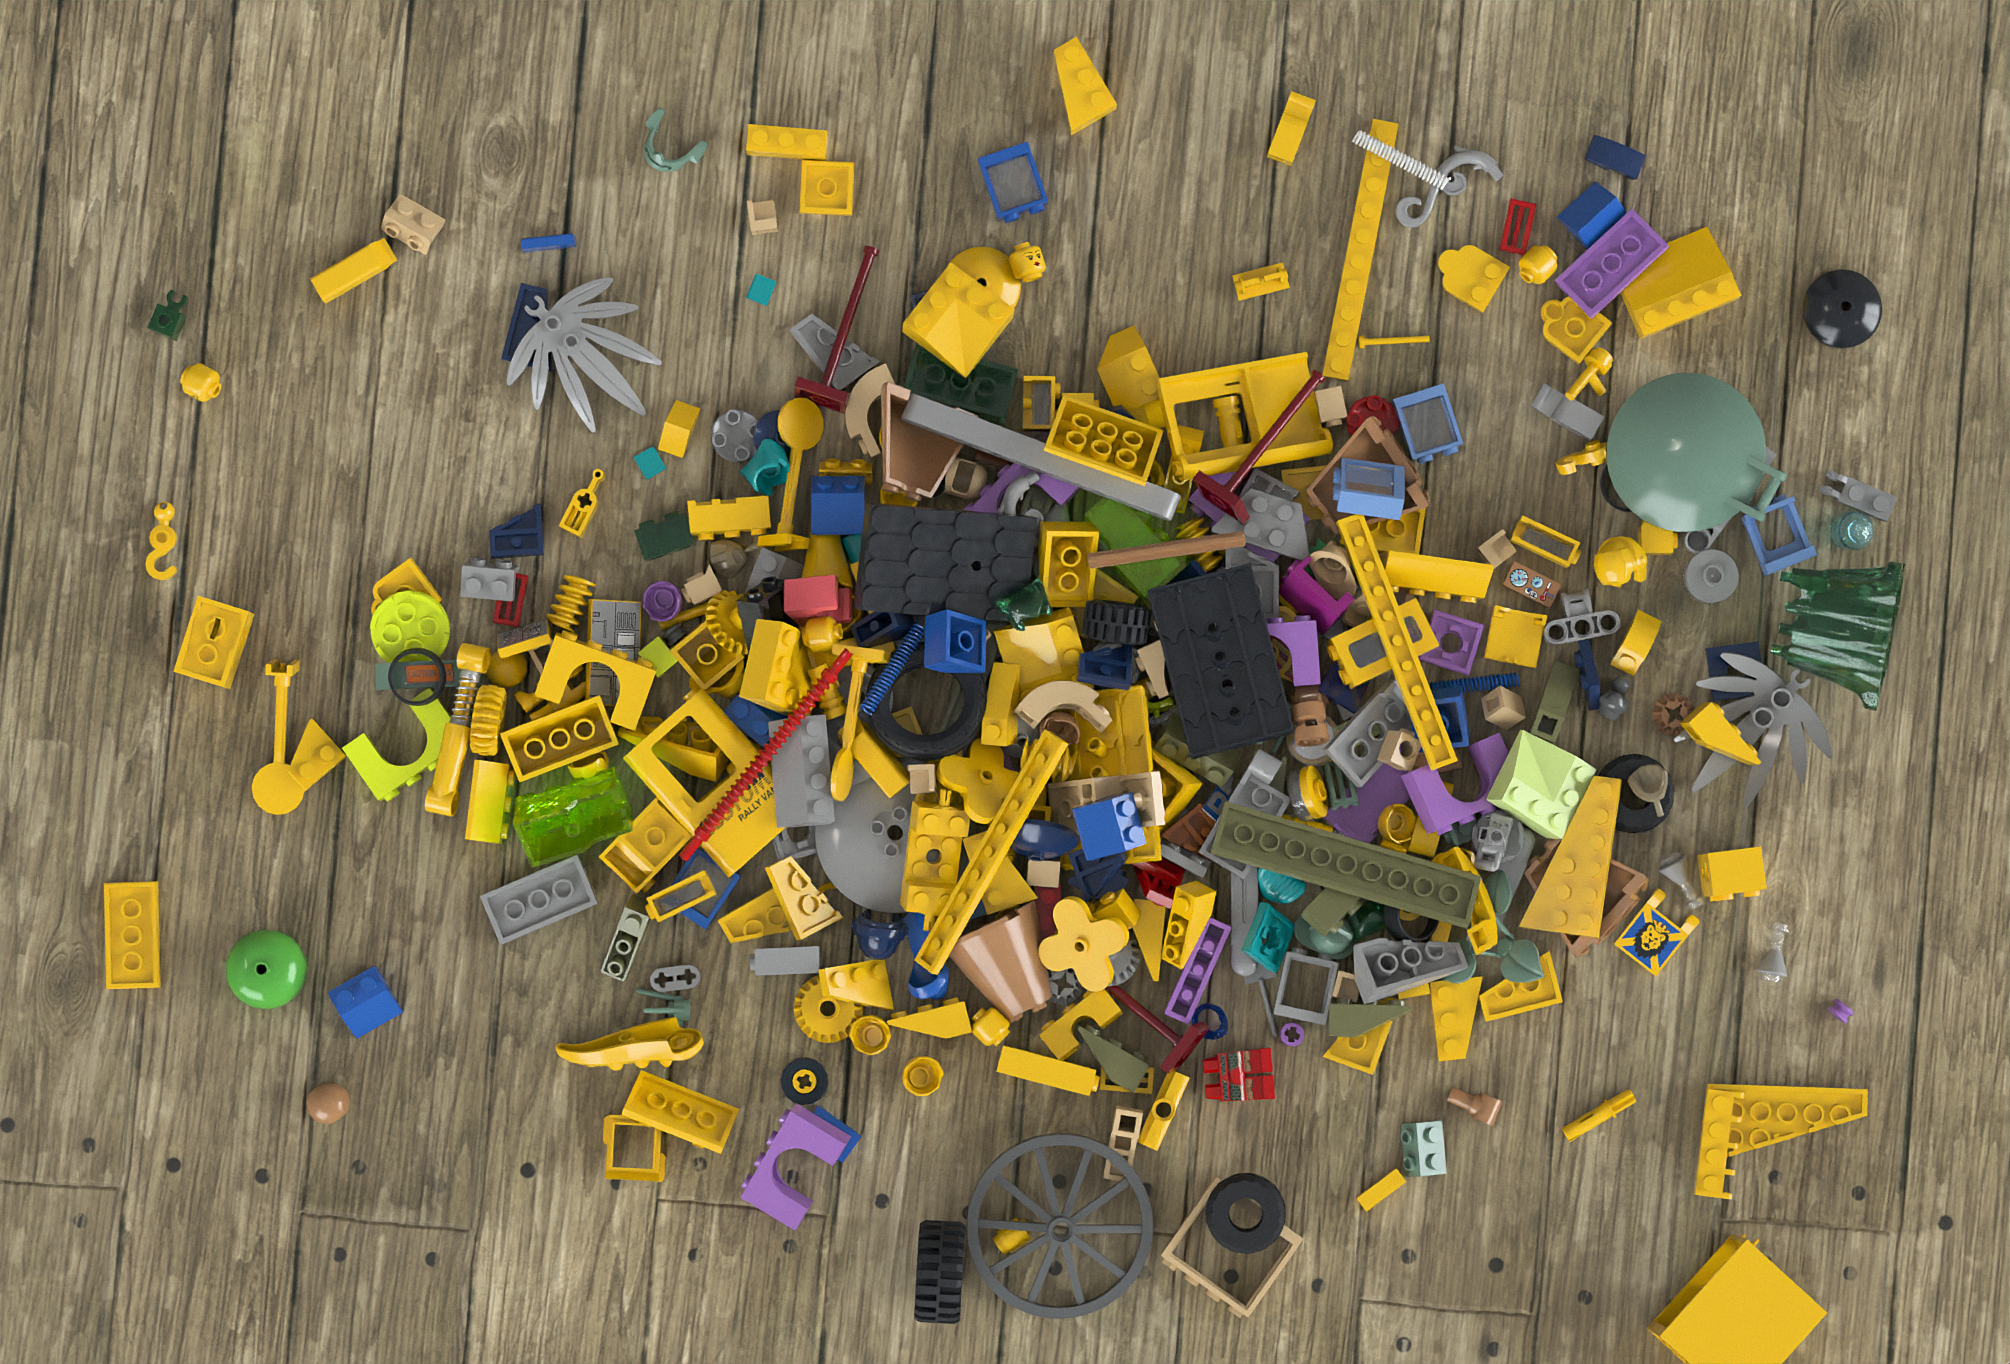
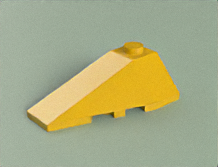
[618,716,728,782]

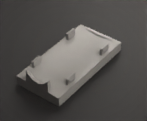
[480,855,599,945]

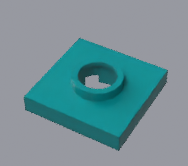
[1241,902,1295,973]

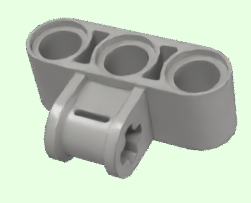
[1542,588,1620,645]

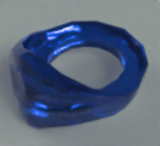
[1192,1003,1228,1040]

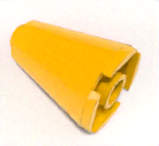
[801,532,853,589]

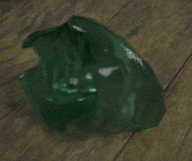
[996,579,1053,631]
[1348,900,1401,944]

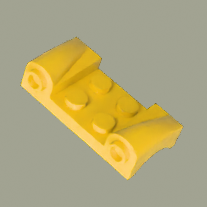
[599,797,692,894]

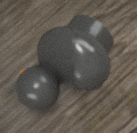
[1598,675,1631,720]

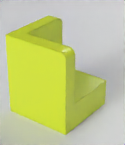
[638,636,678,678]

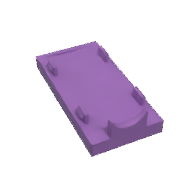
[1555,209,1669,319]
[1322,745,1410,843]

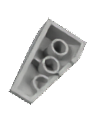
[1353,938,1469,1004]

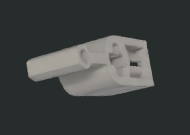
[1530,383,1604,442]

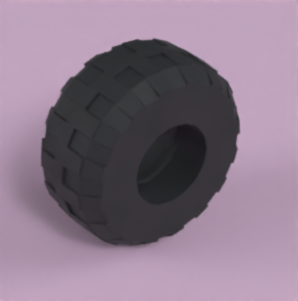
[1598,754,1674,833]
[1206,1173,1286,1254]

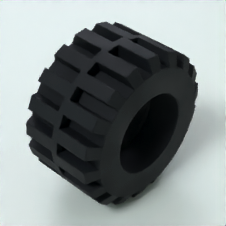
[1082,599,1152,645]

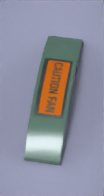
[375,660,482,690]

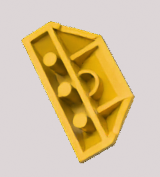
[1097,326,1177,429]

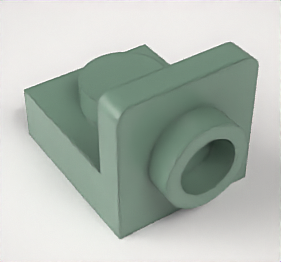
[1442,814,1477,847]

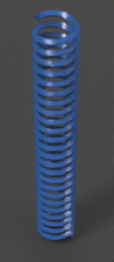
[861,620,925,715]
[1428,672,1520,693]

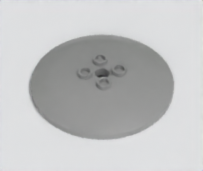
[815,757,974,914]

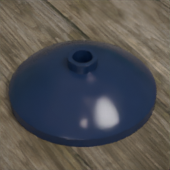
[1010,819,1079,862]

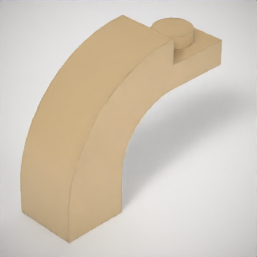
[845,363,896,459]
[1014,681,1113,733]
[1103,1106,1143,1181]

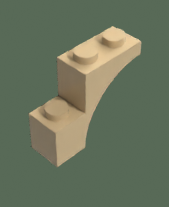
[1135,619,1169,699]

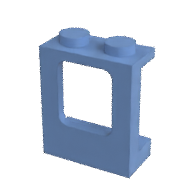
[1741,494,1817,576]

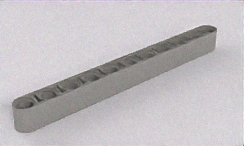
[901,394,1181,521]

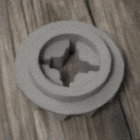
[1047,968,1083,1005]

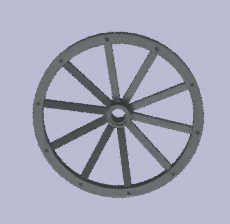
[966,1133,1153,1319]

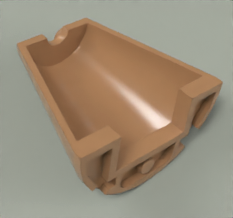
[881,382,979,502]
[1306,416,1430,534]
[1524,839,1649,957]
[948,900,1052,1023]

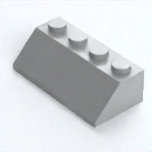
[768,715,835,828]

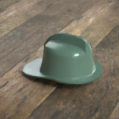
[1294,916,1355,960]

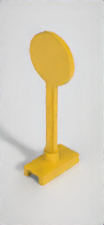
[757,398,824,552]
[831,644,891,802]
[252,659,305,815]

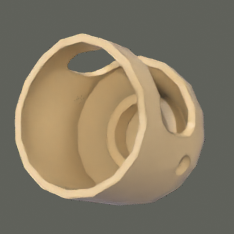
[945,457,988,500]

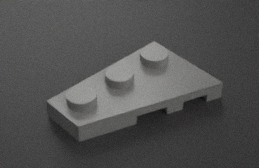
[790,314,880,391]

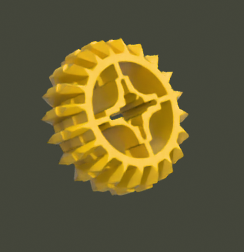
[470,684,507,756]

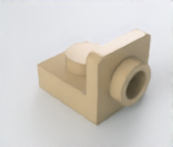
[1342,589,1371,628]

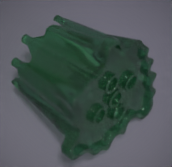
[1771,561,1905,711]

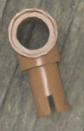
[1447,1087,1503,1126]

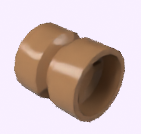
[1290,701,1329,747]

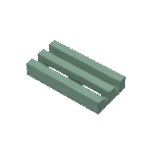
[1323,760,1359,810]

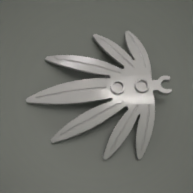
[507,278,662,433]
[1674,652,1833,808]

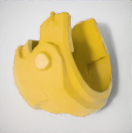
[1594,536,1647,588]

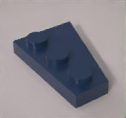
[501,283,553,373]

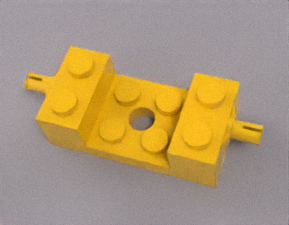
[899,788,970,931]

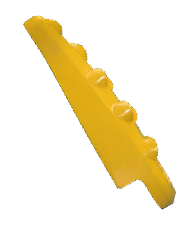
[555,1017,704,1071]

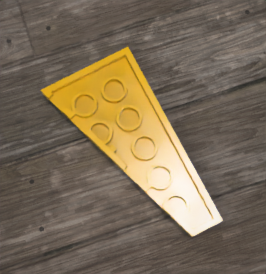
[1519,776,1622,938]
[1707,1084,1868,1157]

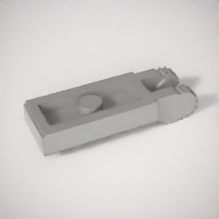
[1819,470,1897,522]

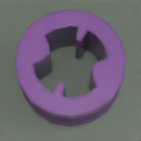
[1827,999,1854,1024]
[1280,1023,1304,1046]

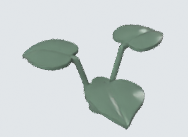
[1441,870,1544,984]

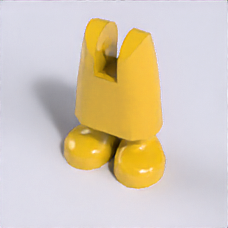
[514,664,586,721]

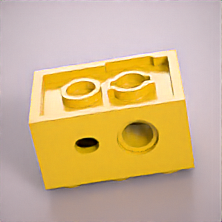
[173,596,255,690]
[1697,846,1767,901]

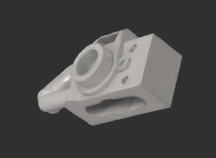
[1474,813,1514,872]

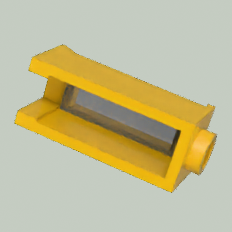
[1509,516,1581,568]
[645,870,717,922]

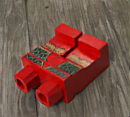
[1202,1047,1275,1102]

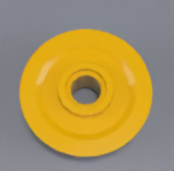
[705,590,748,655]
[794,975,863,1043]

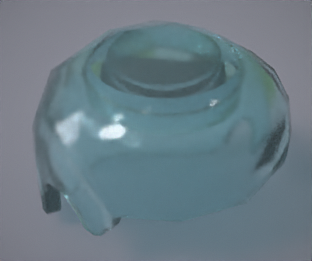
[1830,511,1874,551]

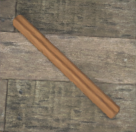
[1087,531,1246,569]

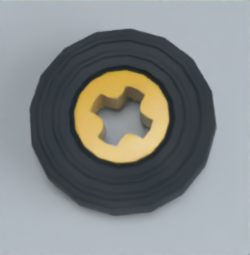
[781,1057,828,1105]

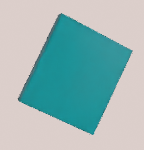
[746,274,777,306]
[633,446,667,480]

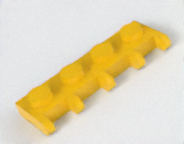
[1694,1088,1744,1199]

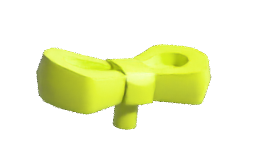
[1147,697,1175,718]

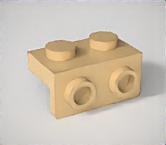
[381,194,446,255]

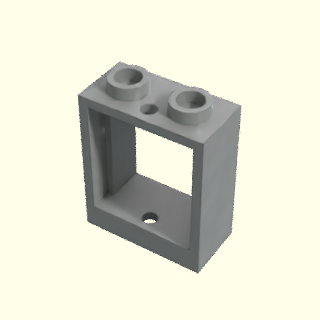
[750,946,821,976]
[1272,947,1339,1025]

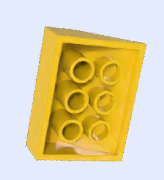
[1621,227,1742,340]
[1044,395,1164,486]

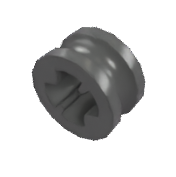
[662,622,688,647]

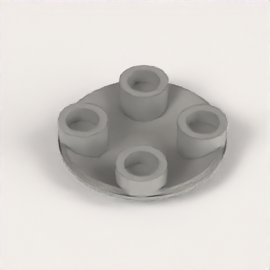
[711,409,759,462]

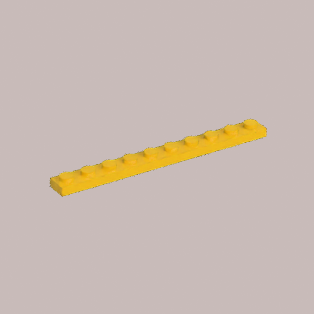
[1322,119,1399,382]
[1336,514,1458,771]
[914,729,1068,975]

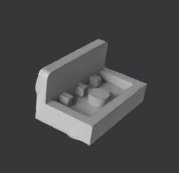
[460,557,519,601]

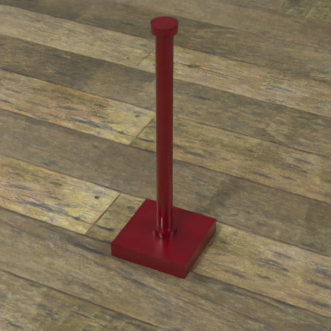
[795,246,879,414]
[1193,369,1326,525]
[1104,985,1211,1073]

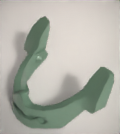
[643,107,708,172]

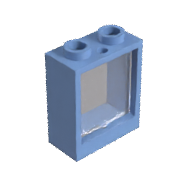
[1392,383,1463,464]
[1332,458,1405,520]

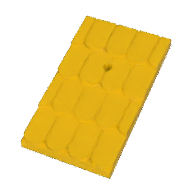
[1046,685,1162,870]

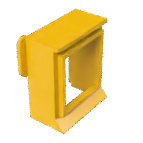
[603,1115,666,1182]

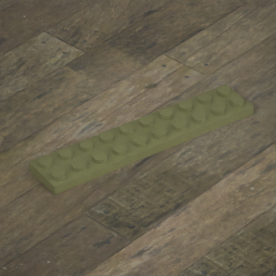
[1211,801,1482,929]

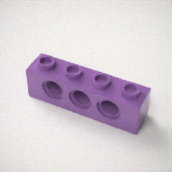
[1163,918,1232,1025]

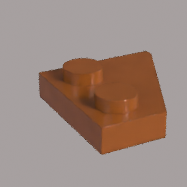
[1160,803,1216,862]

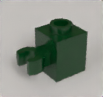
[147,290,188,341]

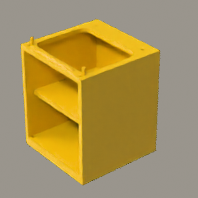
[1646,1233,1827,1364]

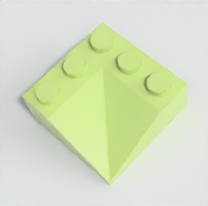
[1486,730,1597,839]

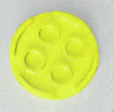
[370,590,450,663]

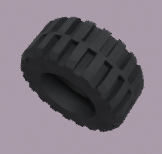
[914,1220,965,1324]

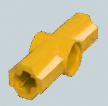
[1137,1071,1190,1151]

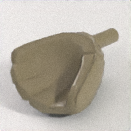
[710,540,760,579]
[1628,764,1668,817]

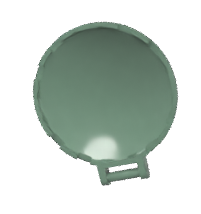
[1606,373,1788,532]

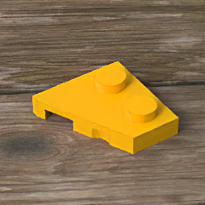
[288,718,346,792]

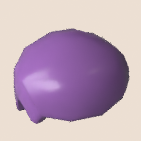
[643,581,683,622]

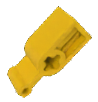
[1267,91,1316,166]
[559,468,605,538]

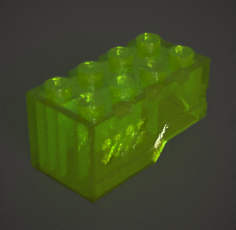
[1084,497,1187,604]
[513,766,633,868]

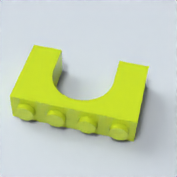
[342,687,451,802]

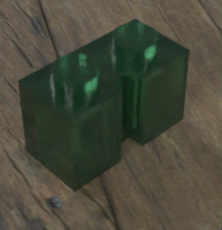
[634,511,696,562]

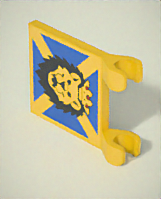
[1614,888,1699,976]

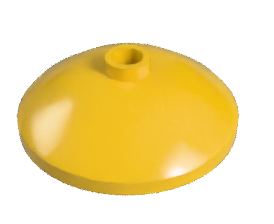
[947,247,1021,308]

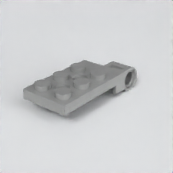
[1323,673,1412,787]
[1198,749,1291,879]

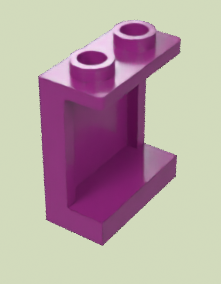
[1279,556,1355,636]

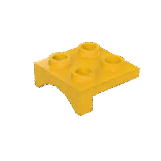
[1484,605,1547,668]

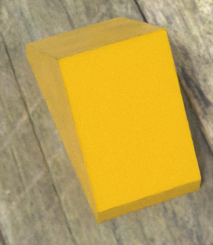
[658,400,701,458]

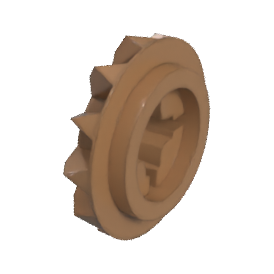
[1652,693,1694,736]

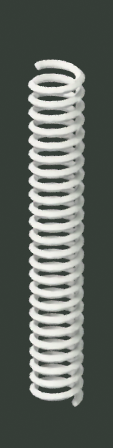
[1352,130,1451,190]

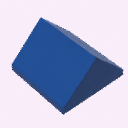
[1556,181,1626,250]

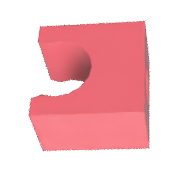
[784,575,852,627]

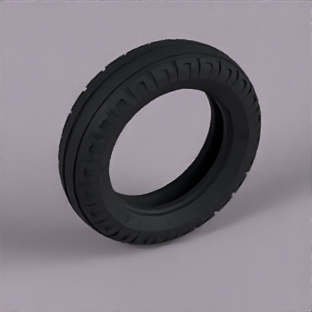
[866,641,987,761]

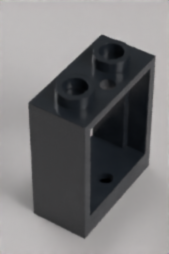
[737,576,799,654]

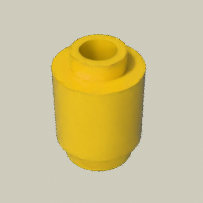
[992,1217,1033,1255]

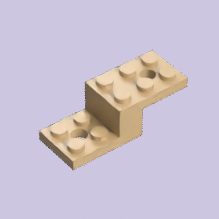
[1048,771,1165,834]

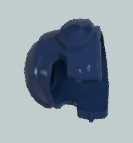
[851,909,909,960]

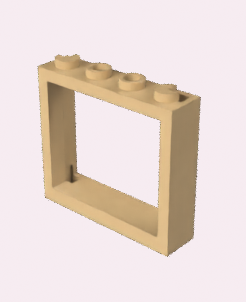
[1160,1176,1303,1318]

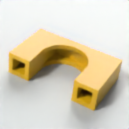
[534,630,657,731]

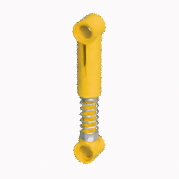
[425,643,491,816]

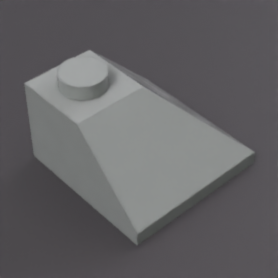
[745,548,804,609]

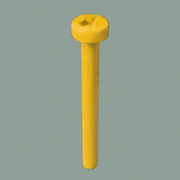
[1358,335,1430,349]

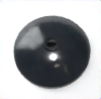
[1803,269,1882,349]

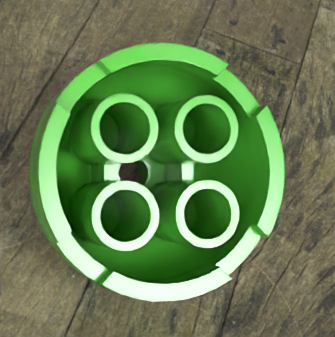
[226,929,308,1009]

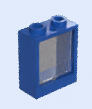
[978,141,1048,223]
[661,848,742,930]

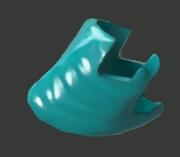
[739,439,790,496]
[1257,868,1306,904]

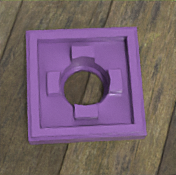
[1418,609,1484,676]

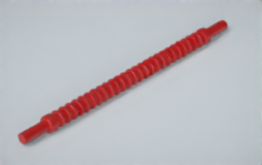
[679,648,853,861]

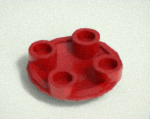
[1346,395,1399,437]

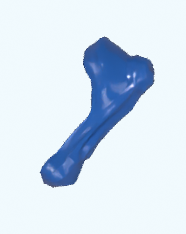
[903,912,949,1000]

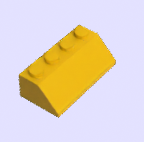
[1379,551,1494,603]
[500,695,619,783]

